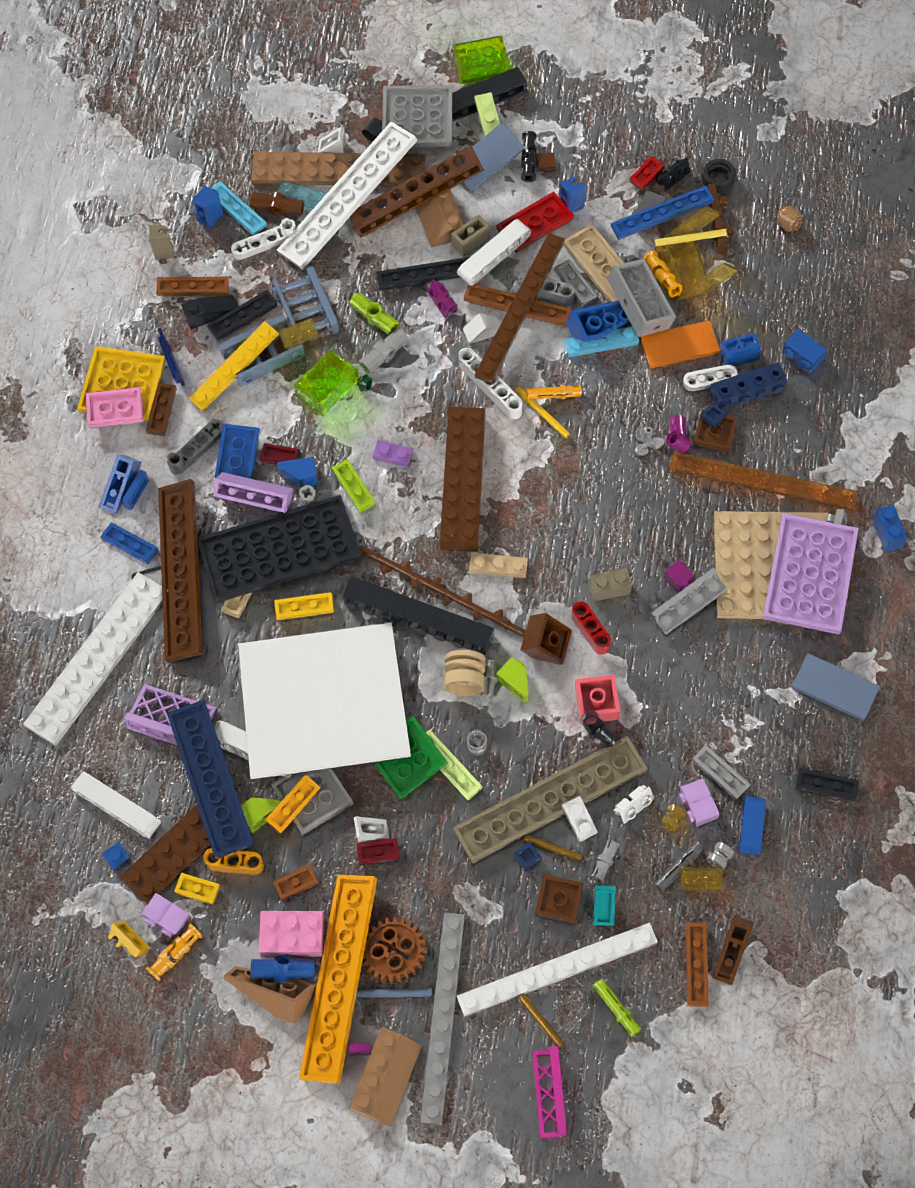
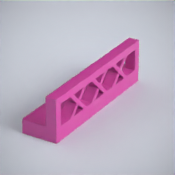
[532,1046,567,1139]

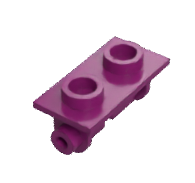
[427,280,458,318]

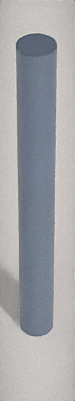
[356,988,432,998]

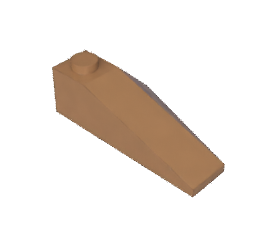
[224,966,317,1024]

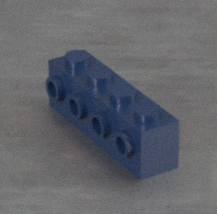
[709,362,787,410]

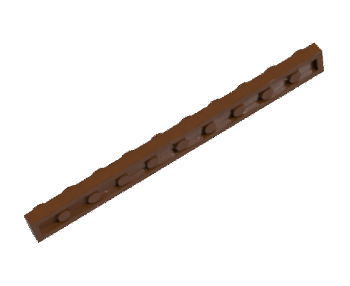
[475,233,565,384]

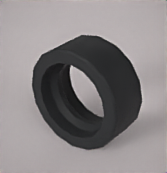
[702,159,736,193]

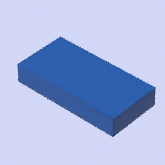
[122,470,149,510]

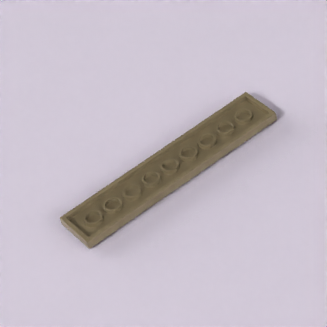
[453,736,648,864]

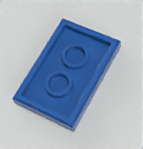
[215,424,260,479]

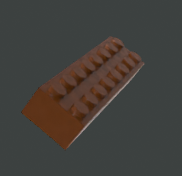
[440,407,486,552]

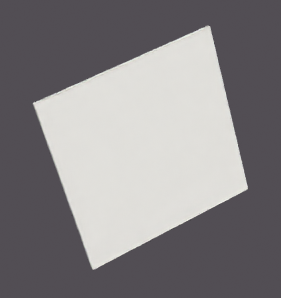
[238,623,411,779]

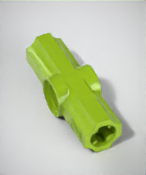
[349,292,399,335]

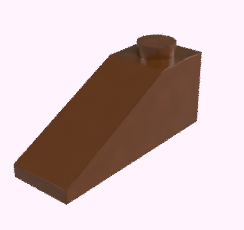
[712,915,753,985]

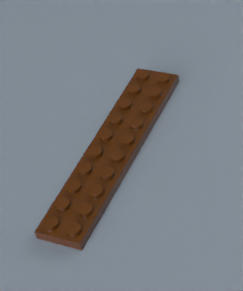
[158,479,203,663]

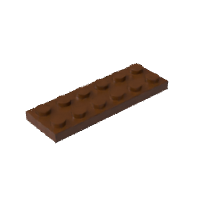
[120,804,211,905]

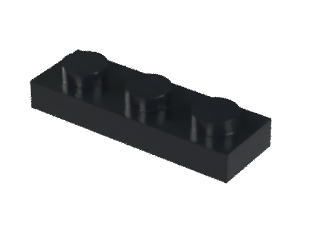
[795,768,859,801]

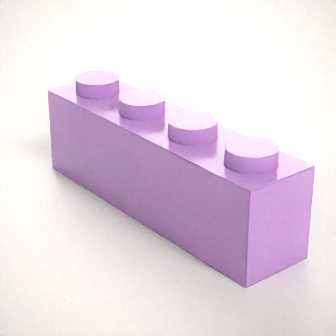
[213,472,293,513]

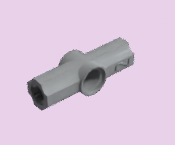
[359,328,409,374]

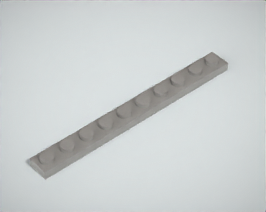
[421,913,465,1125]

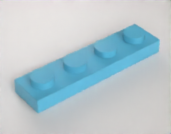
[212,181,267,236]
[564,326,639,358]

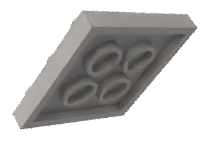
[271,768,354,836]

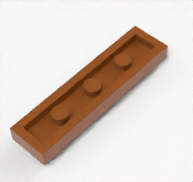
[156,276,229,296]
[685,922,709,1007]

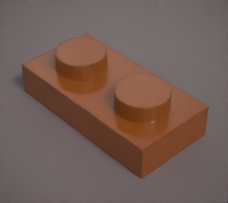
[273,864,319,901]

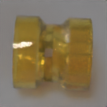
[660,804,687,832]

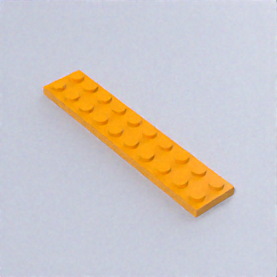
[299,875,377,1084]

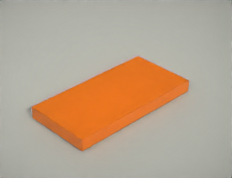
[640,321,720,369]

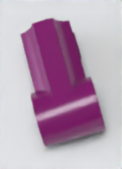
[666,415,691,453]

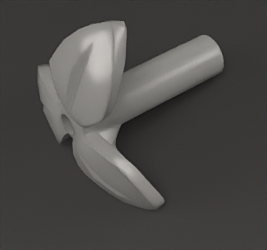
[635,426,666,456]

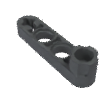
[167,419,223,475]

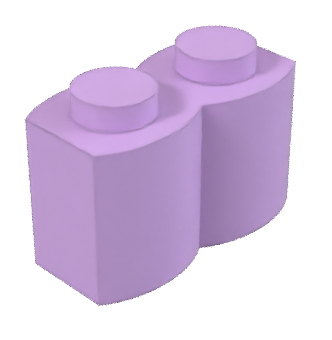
[678,778,719,827]
[142,893,191,938]

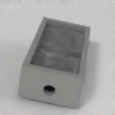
[607,259,676,337]

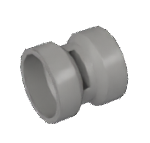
[467,730,487,755]
[706,842,734,871]

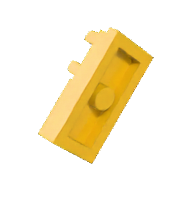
[108,920,151,957]

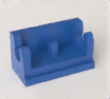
[559,177,586,213]
[720,333,761,366]

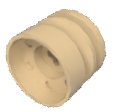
[443,650,486,696]

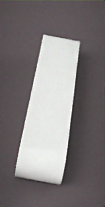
[457,219,531,285]
[459,348,522,420]
[214,720,292,778]
[71,771,161,839]

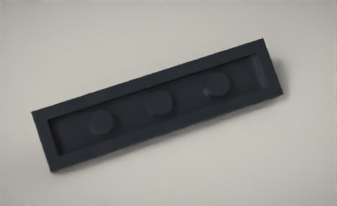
[207,290,278,341]

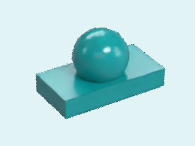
[593,885,616,926]

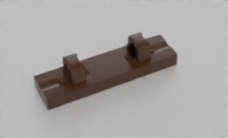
[708,184,733,253]

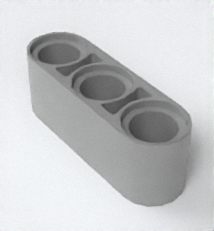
[536,278,574,307]

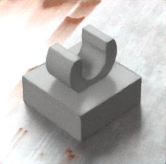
[826,509,848,525]

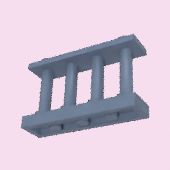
[271,266,339,345]
[219,314,305,387]

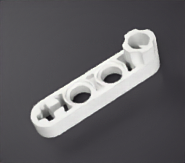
[231,218,296,260]

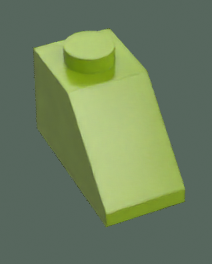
[496,657,528,704]
[240,797,281,833]

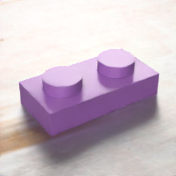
[373,440,414,468]

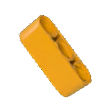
[204,848,264,875]

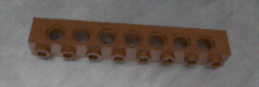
[349,146,485,238]

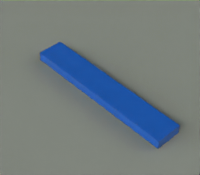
[611,186,714,240]

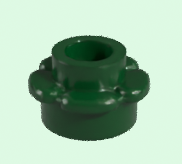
[357,374,373,392]

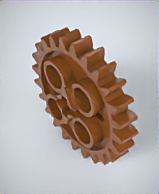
[363,917,428,985]

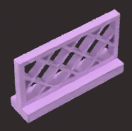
[124,684,217,745]

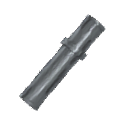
[654,841,705,893]

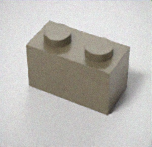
[451,215,490,257]
[589,568,632,602]

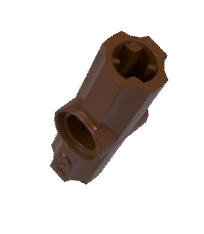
[250,192,304,216]

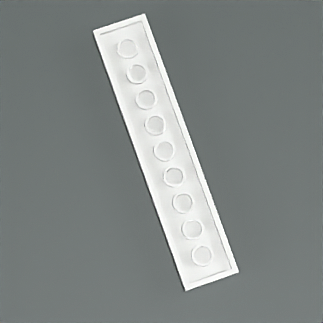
[277,122,417,270]
[23,572,169,746]

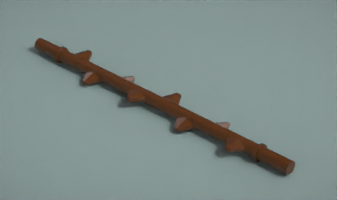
[359,545,526,638]

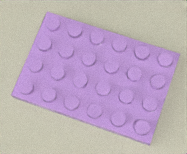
[763,513,859,634]

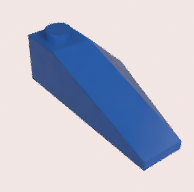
[565,300,629,342]

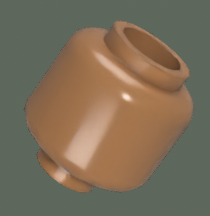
[776,205,803,232]

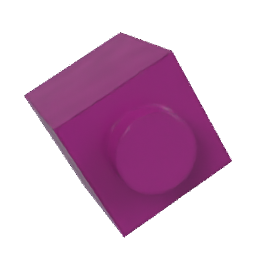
[664,560,695,593]

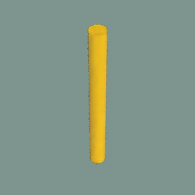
[515,386,570,439]

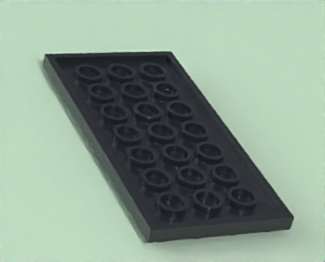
[197,494,363,603]

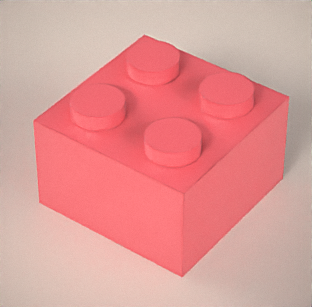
[575,675,620,724]

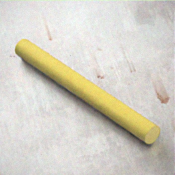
[655,229,727,247]

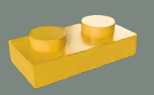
[174,873,220,905]

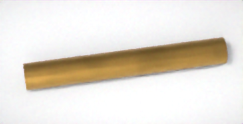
[523,834,583,862]
[518,993,565,1048]

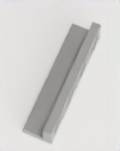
[652,568,727,635]

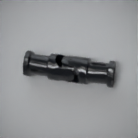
[521,131,537,182]

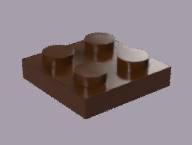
[693,410,738,453]
[535,874,584,924]

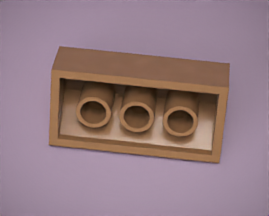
[415,181,464,248]
[349,1027,422,1127]

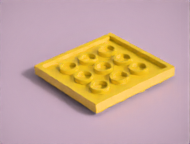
[77,346,166,422]

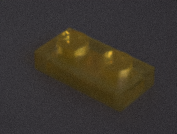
[278,318,319,349]
[680,868,723,890]

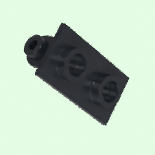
[656,157,691,191]

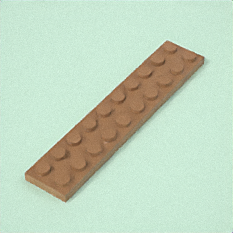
[251,151,426,187]

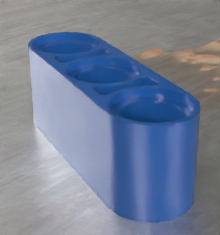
[739,796,766,855]

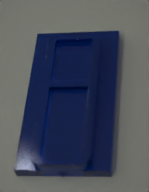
[157,328,185,386]

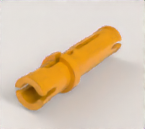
[525,385,582,400]

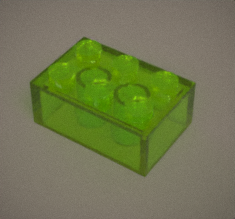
[452,35,509,84]
[294,349,359,417]

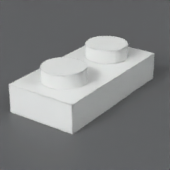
[561,796,598,842]

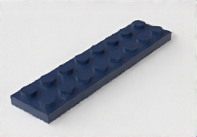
[167,700,254,859]

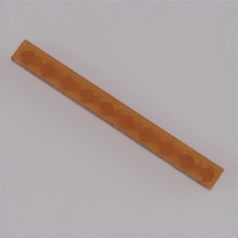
[669,452,858,511]

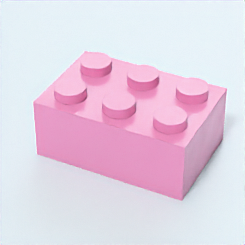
[259,911,325,958]

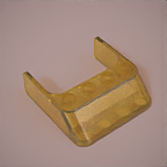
[655,206,738,301]

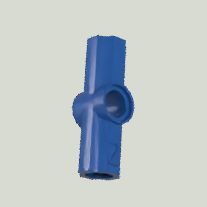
[250,955,315,983]

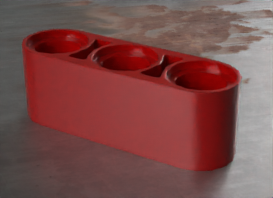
[572,601,611,655]

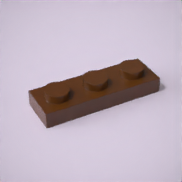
[146,383,177,436]

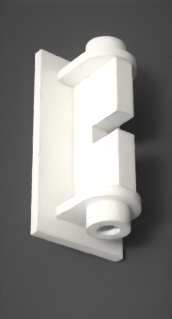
[613,785,654,824]

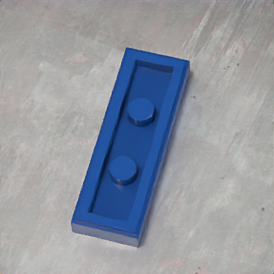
[100,522,158,564]

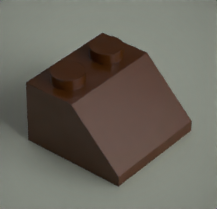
[520,613,572,665]

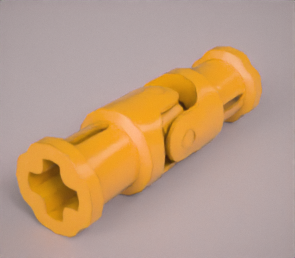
[643,250,683,297]
[146,924,203,982]

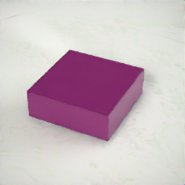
[349,1043,372,1056]

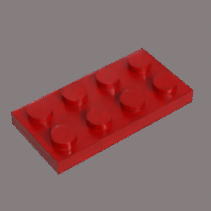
[496,191,574,253]

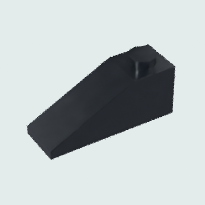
[181,295,238,330]

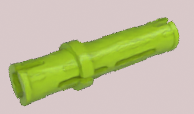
[592,978,641,1037]

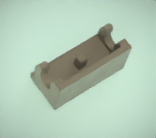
[149,225,175,260]

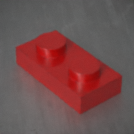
[629,156,665,191]

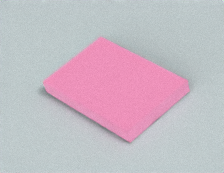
[86,387,143,428]

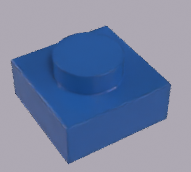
[102,842,131,871]

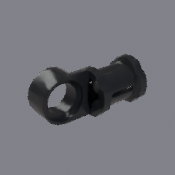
[581,710,618,748]

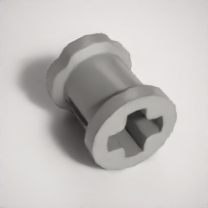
[299,485,317,506]

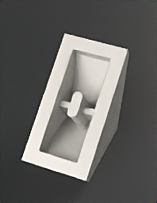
[318,126,346,153]
[463,313,500,345]
[354,817,390,843]

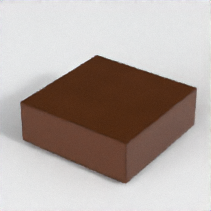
[537,152,556,172]

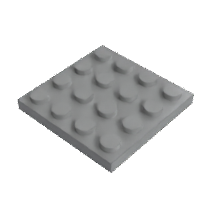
[382,85,452,147]

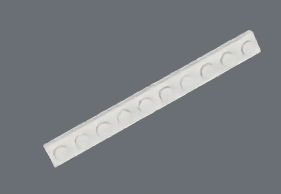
[457,923,658,1017]

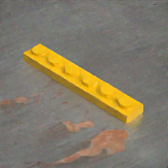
[189,321,279,412]

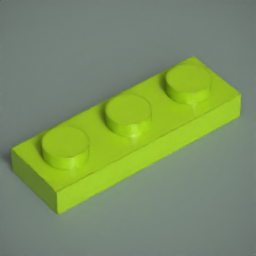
[331,459,376,513]

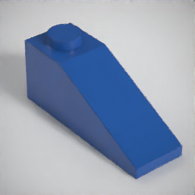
[99,455,142,514]

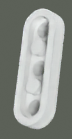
[683,365,738,391]

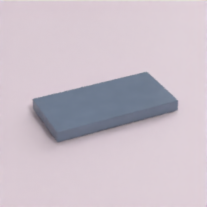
[461,122,525,193]
[791,653,880,721]

